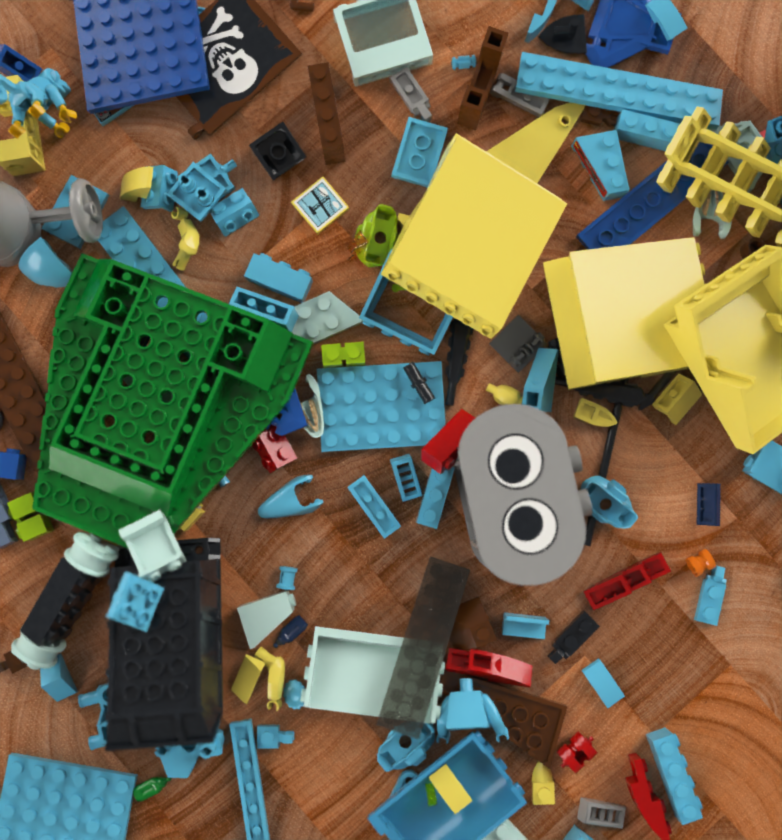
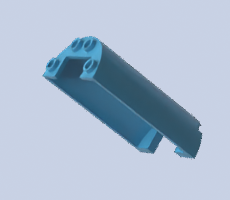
[367,730,527,840]

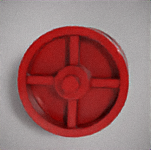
[556,731,598,773]

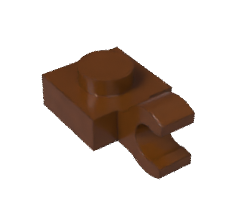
[0,651,27,674]

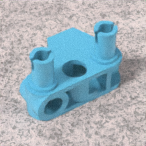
[78,683,108,750]
[155,729,225,778]

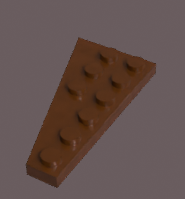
[440,668,568,769]

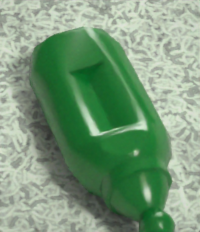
[133,776,172,802]

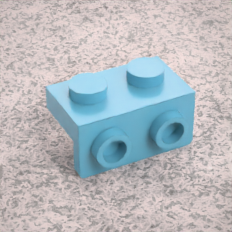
[140,165,178,211]
[209,188,259,236]

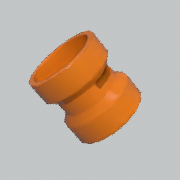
[686,549,716,577]

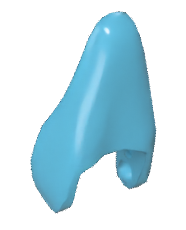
[258,475,324,519]

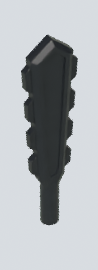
[445,318,473,406]
[555,377,647,408]

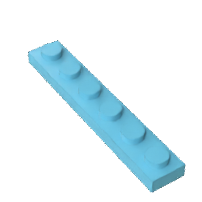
[229,718,270,840]

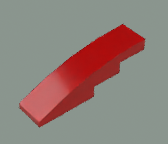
[583,551,671,611]

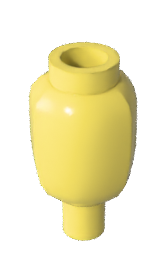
[486,383,523,405]

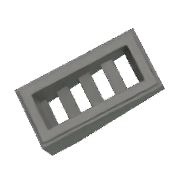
[577,797,626,829]

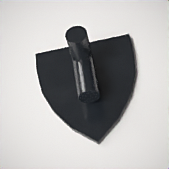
[538,15,587,54]

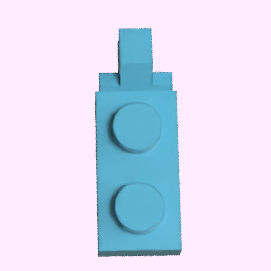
[694,565,727,626]

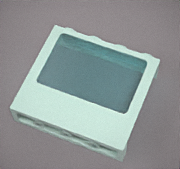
[333,0,433,87]

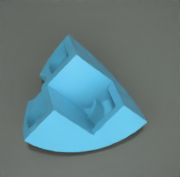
[18,237,73,288]

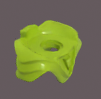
[354,204,399,267]

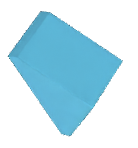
[40,653,78,702]

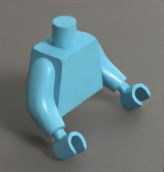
[436,678,509,744]

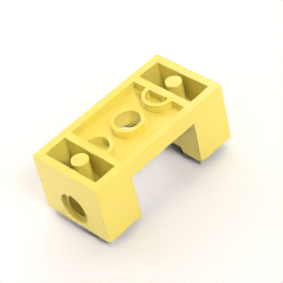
[0,75,46,176]

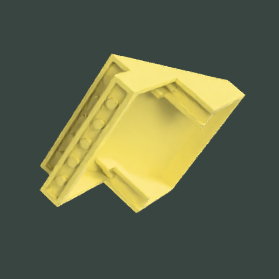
[381,133,567,339]
[543,237,707,390]
[663,245,782,454]

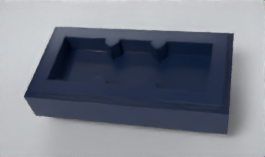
[697,483,721,526]

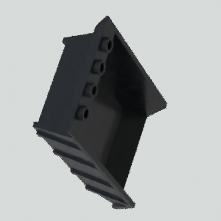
[105,538,223,751]

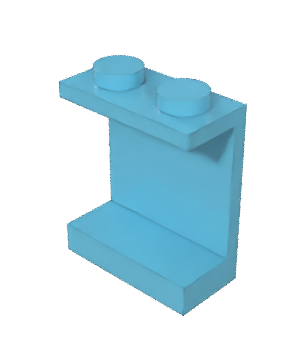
[742,441,782,494]

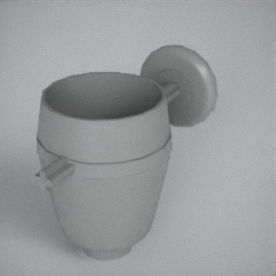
[0,178,103,267]

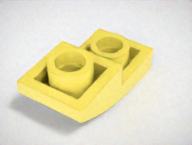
[428,764,473,814]

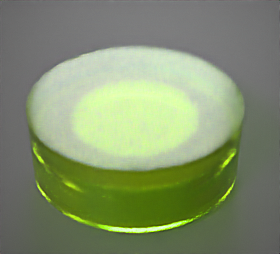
[425,783,437,807]

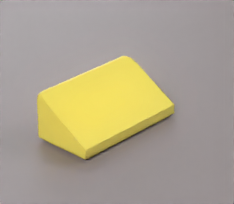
[231,654,265,704]

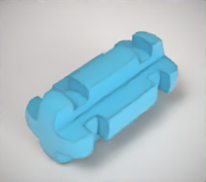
[451,55,476,70]

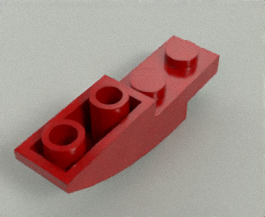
[446,648,533,688]
[625,753,672,840]

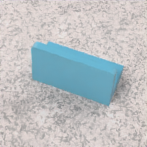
[502,613,549,639]

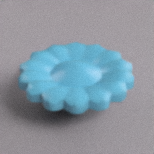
[283,679,305,710]

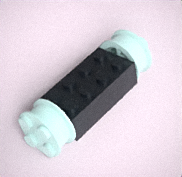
[11,532,119,670]

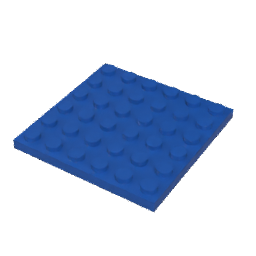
[73,0,210,114]

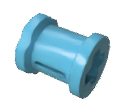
[276,566,298,590]

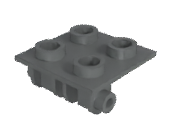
[489,315,547,373]

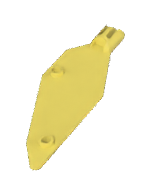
[486,103,585,183]

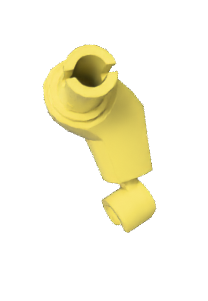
[171,207,200,271]
[254,647,285,711]

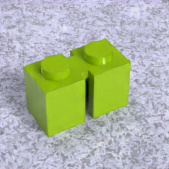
[321,341,366,368]
[7,492,54,542]

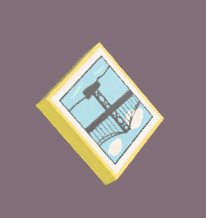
[291,176,349,235]

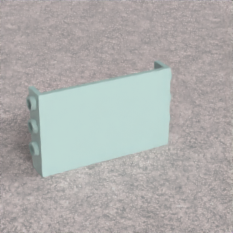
[300,626,445,724]

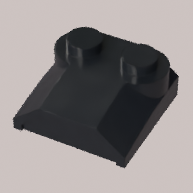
[249,122,307,181]

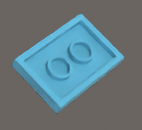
[391,117,448,187]
[41,175,110,249]

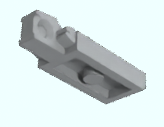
[389,67,432,122]

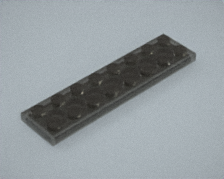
[376,556,470,740]

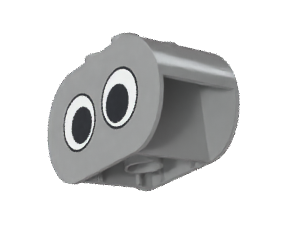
[453,404,592,585]

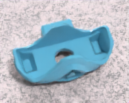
[580,476,638,529]
[377,721,435,772]

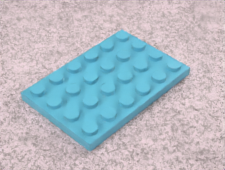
[317,361,446,452]
[0,753,138,840]

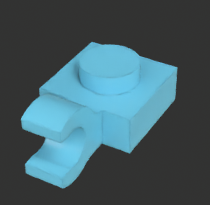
[257,724,295,749]

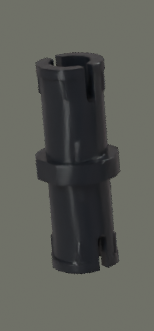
[403,362,435,404]

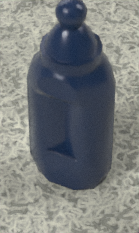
[273,615,308,648]

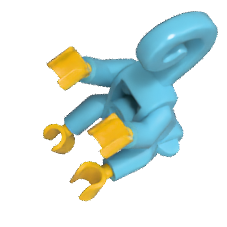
[0,68,77,139]

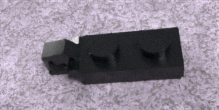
[548,610,600,664]

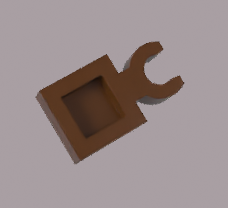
[580,105,619,127]

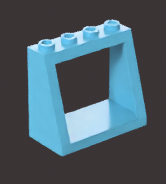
[359,248,453,356]

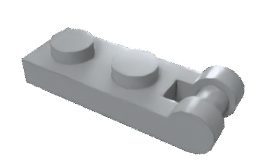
[490,73,550,117]

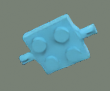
[177,154,238,206]

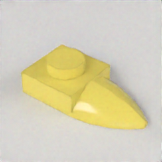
[573,398,618,427]
[532,761,555,805]

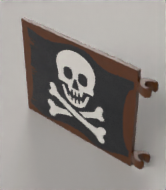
[176,0,302,140]

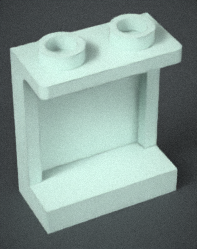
[118,510,186,582]

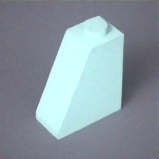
[237,590,296,649]

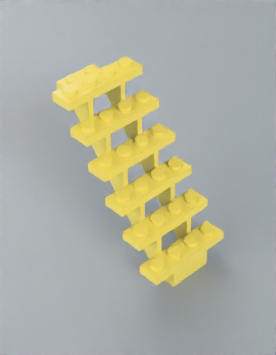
[656,107,782,247]

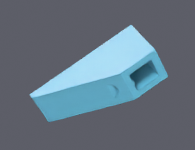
[522,348,559,412]

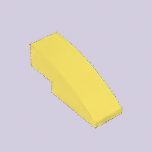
[119,166,154,202]

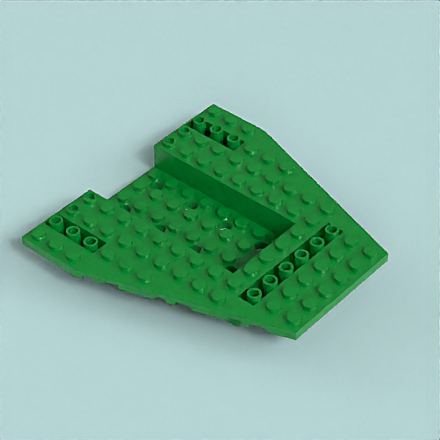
[32,253,314,549]

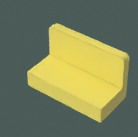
[652,373,702,425]

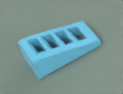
[390,454,423,502]

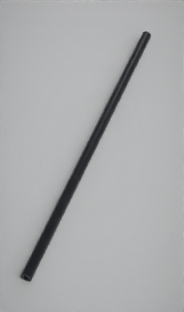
[584,378,629,547]

